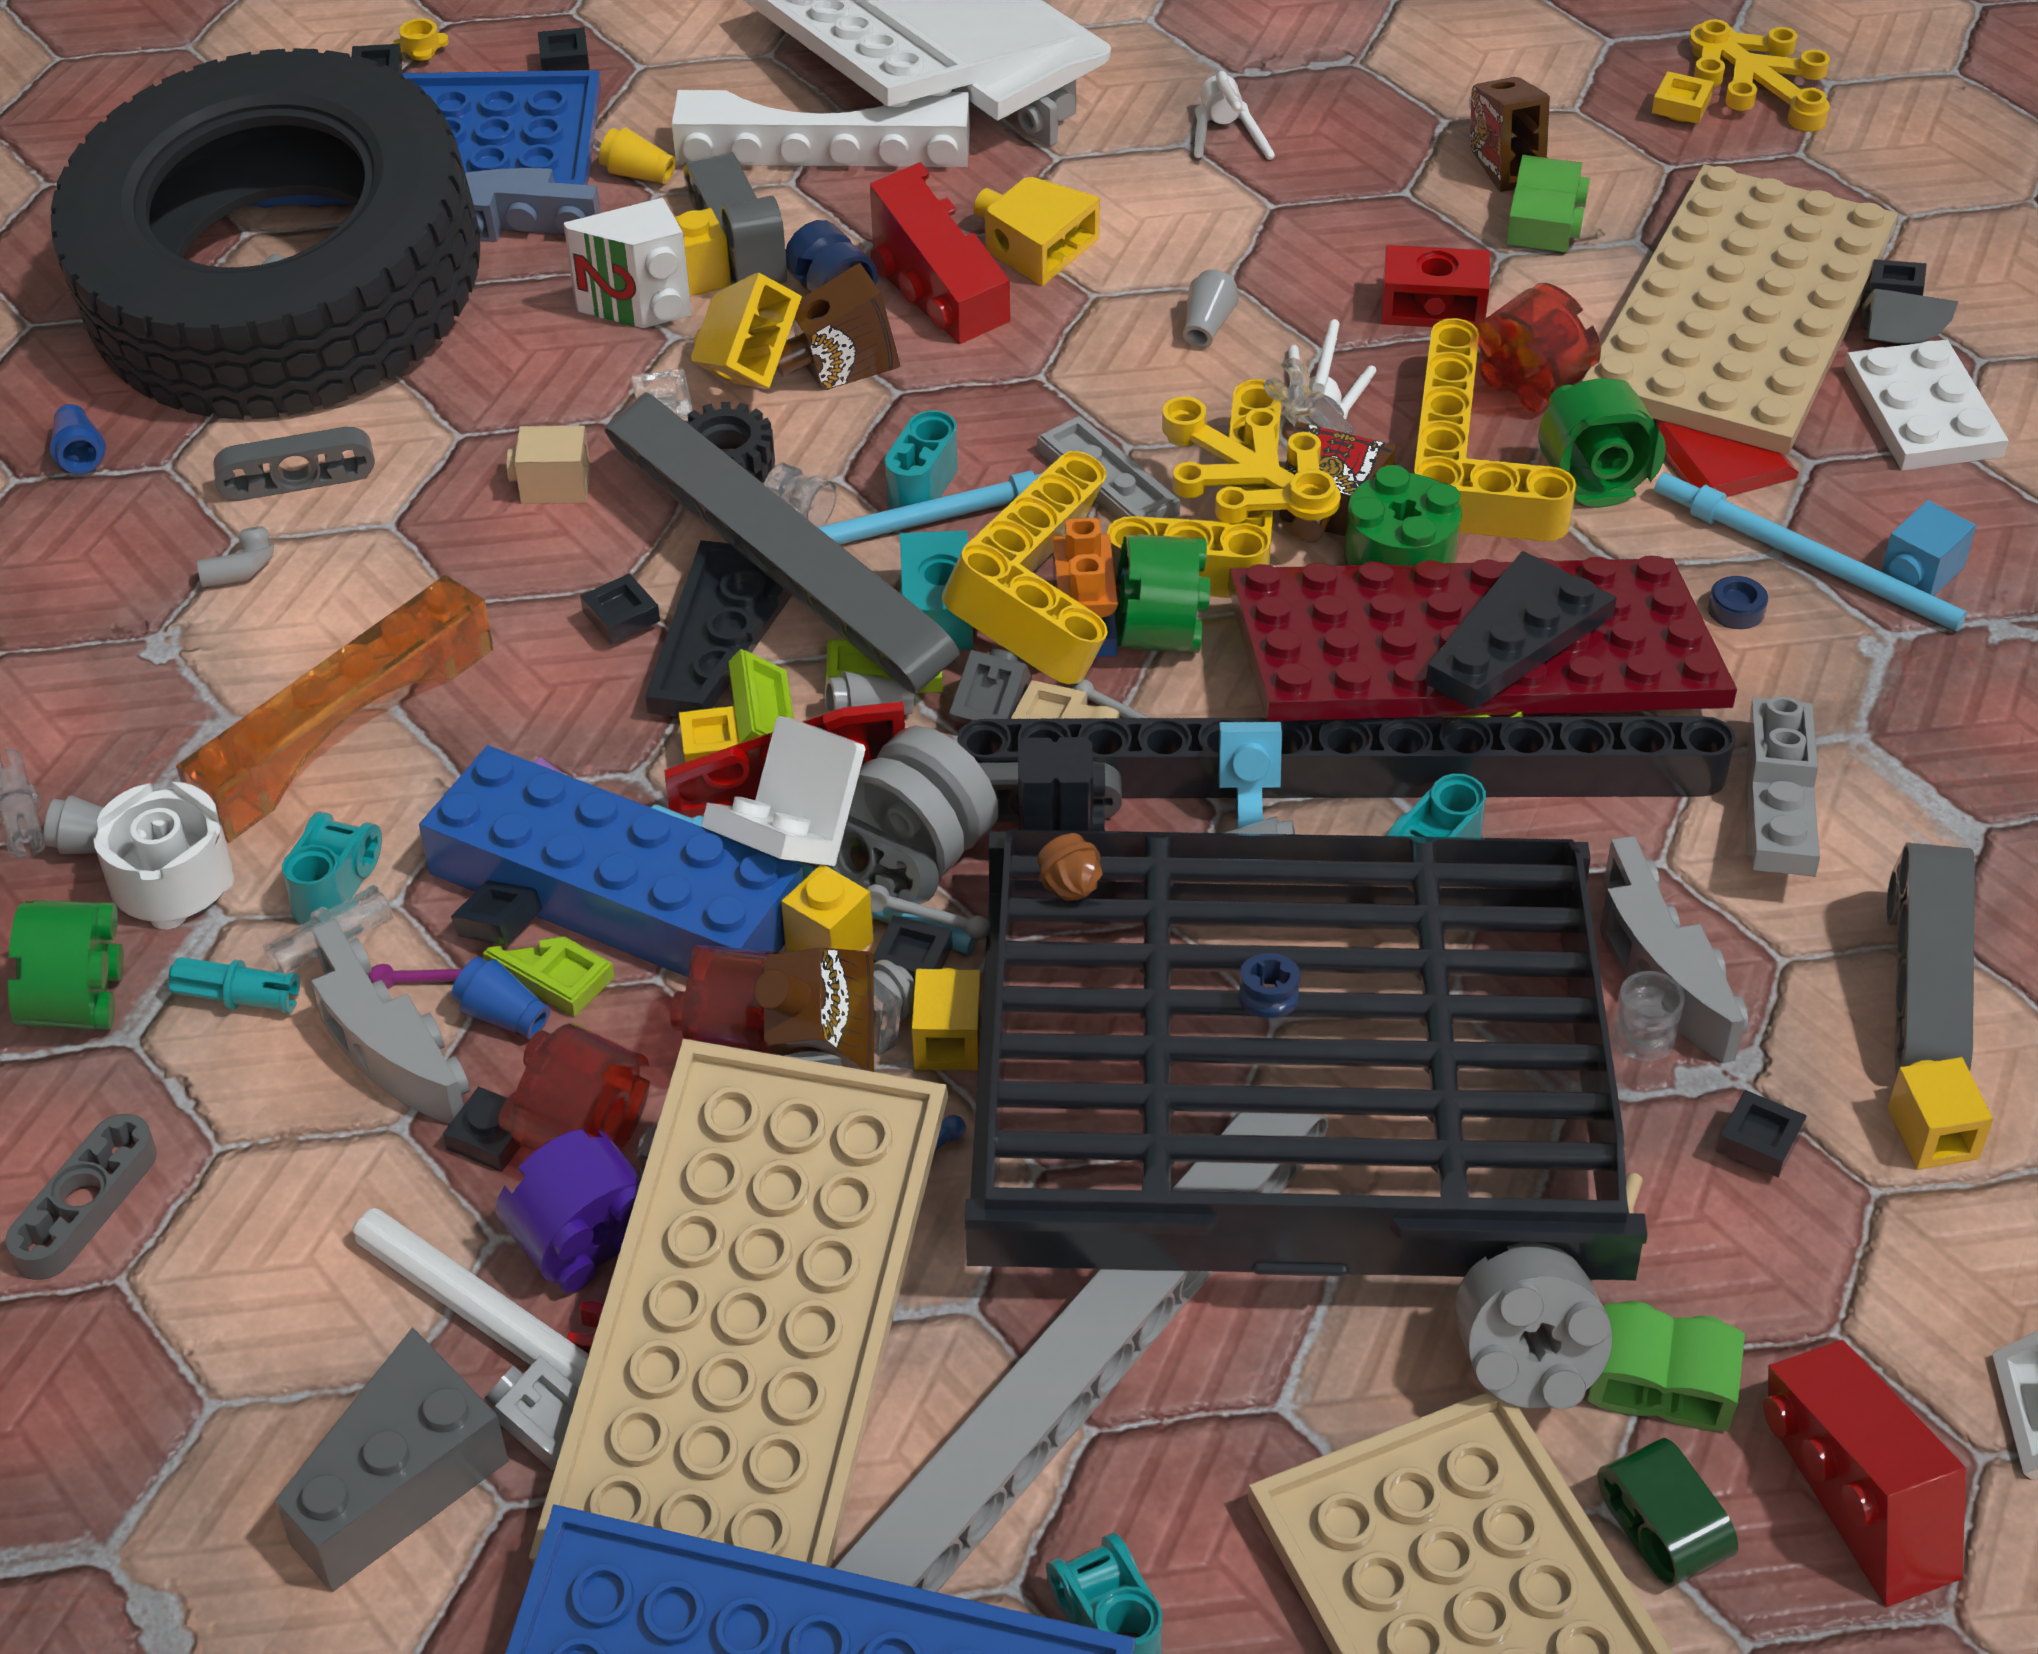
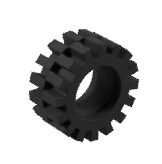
[684,402,775,485]

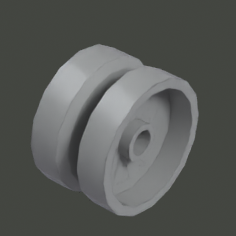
[849,725,998,883]

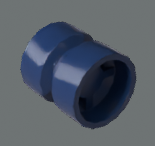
[785,220,878,293]

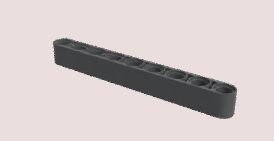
[604,392,960,695]

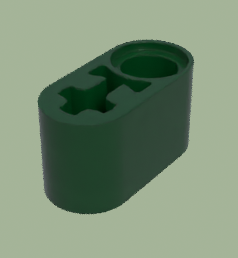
[1597,1438,1738,1586]

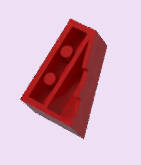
[870,162,1011,344]
[1763,1339,1966,1607]

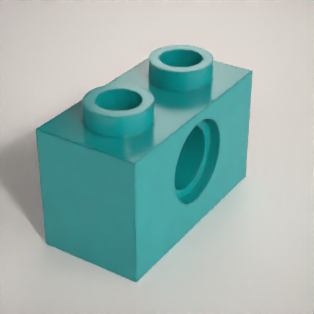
[900,530,973,650]

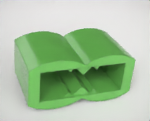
[1506,155,1590,252]
[1587,1301,1745,1431]

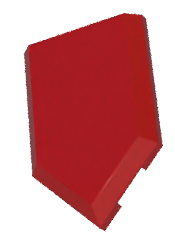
[1655,419,1799,497]

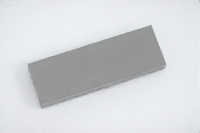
[1037,415,1180,520]

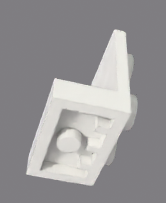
[701,716,865,866]

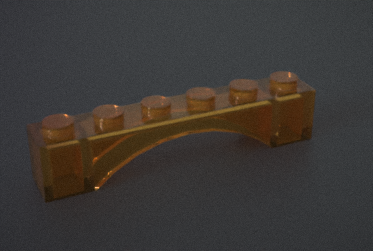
[176,574,494,843]

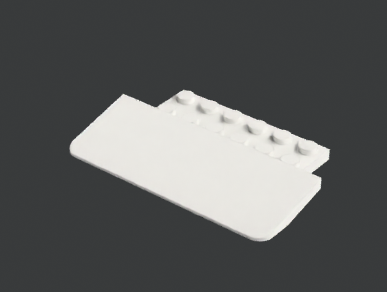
[744,0,1111,121]

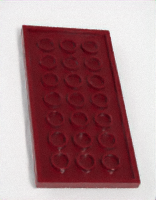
[1228,555,1737,721]

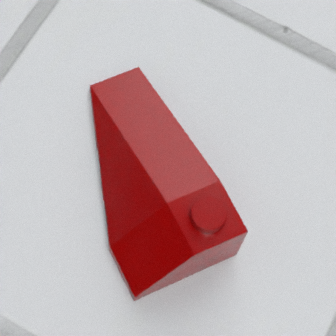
[664,701,905,818]

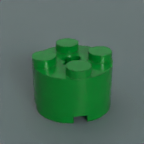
[1538,378,1666,507]
[1344,465,1462,566]
[1115,534,1210,653]
[8,900,124,1030]

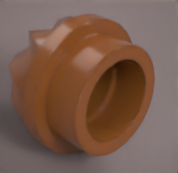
[1037,833,1102,901]

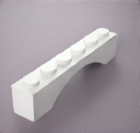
[672,90,970,167]

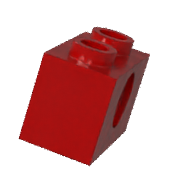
[1381,245,1490,330]

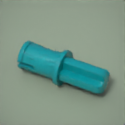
[168,957,300,1014]

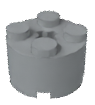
[1455,1242,1612,1410]

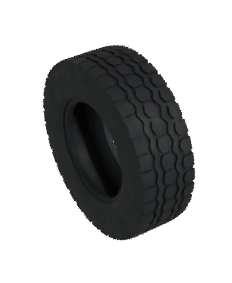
[50,48,480,419]

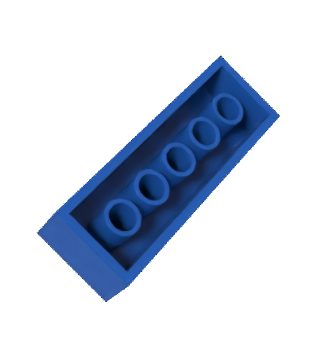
[419,745,804,1000]

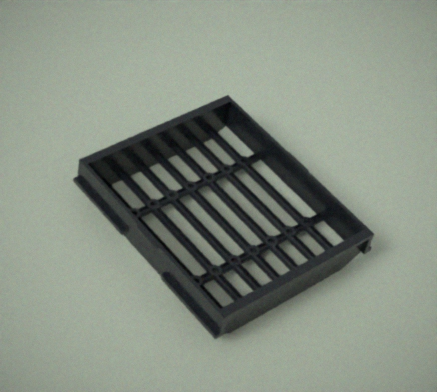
[965,829,1648,1281]

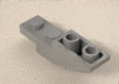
[1746,696,1820,877]
[1600,836,1748,1063]
[311,919,470,1124]

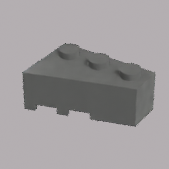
[275,1327,509,1592]

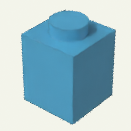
[1881,500,1977,596]

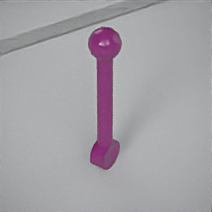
[368,964,462,989]

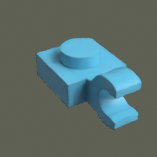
[1218,722,1282,828]

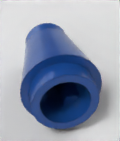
[50,404,106,474]
[451,957,550,1040]

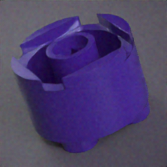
[496,1129,642,1293]

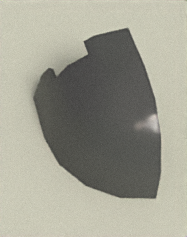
[1860,288,1959,345]

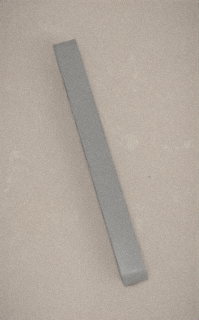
[834,1085,1328,1592]

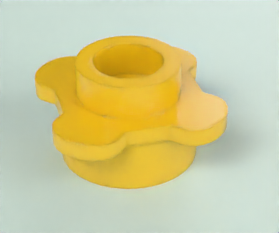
[392,18,449,61]

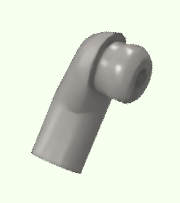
[197,526,274,587]

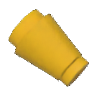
[598,127,676,185]

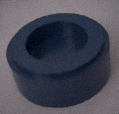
[1708,576,1768,629]

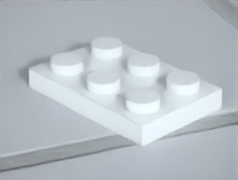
[1844,339,2009,471]

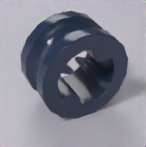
[1239,953,1300,1019]

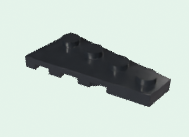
[645,540,792,717]
[1425,550,1617,710]

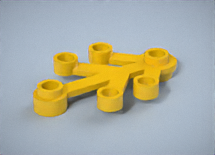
[1689,19,1830,132]
[1162,396,1341,524]

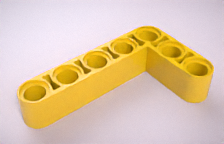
[1414,318,1576,541]
[1107,379,1282,598]
[941,451,1108,684]

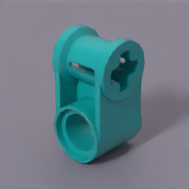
[1387,773,1486,838]
[282,811,382,927]
[1046,1532,1163,1654]

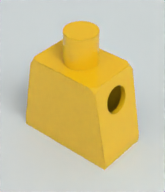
[973,177,1100,286]
[691,272,802,389]

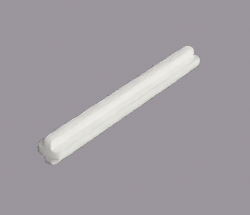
[352,1208,589,1389]

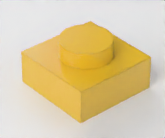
[1652,71,1714,124]
[679,706,739,762]

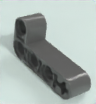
[683,152,787,285]
[1886,842,1975,1075]

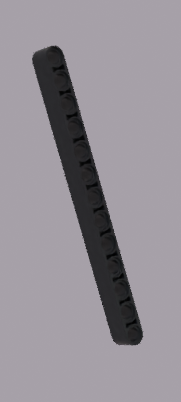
[957,716,1735,798]

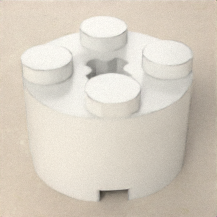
[93,782,235,930]

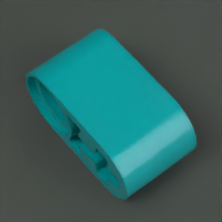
[885,410,958,510]

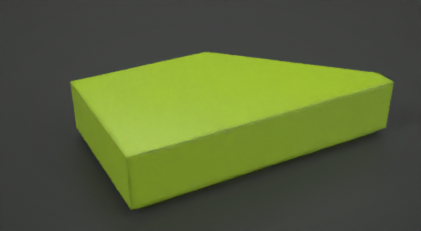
[483,936,615,1018]

